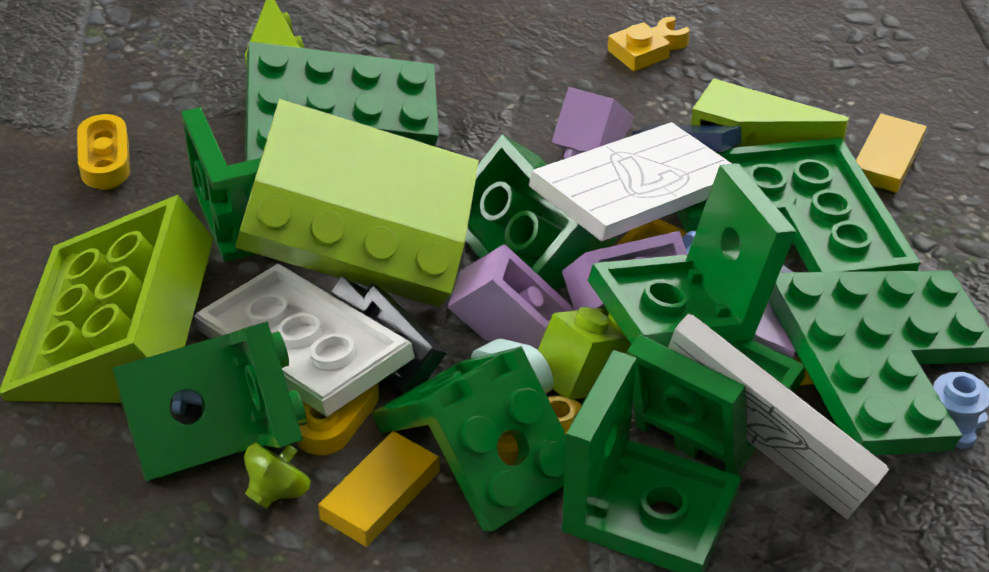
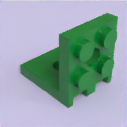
[181,107,261,262]
[587,164,796,348]
[111,321,307,481]
[627,334,805,476]
[371,346,566,531]
[562,350,742,572]

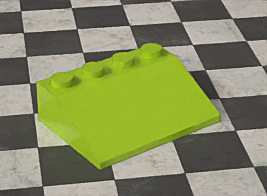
[235,99,479,307]
[0,195,214,403]

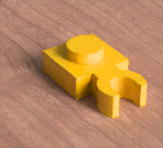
[608,17,690,72]

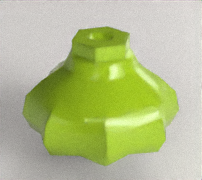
[244,442,311,508]

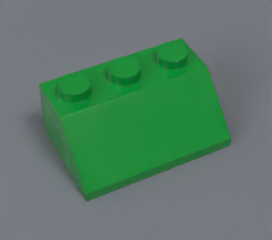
[465,134,617,290]

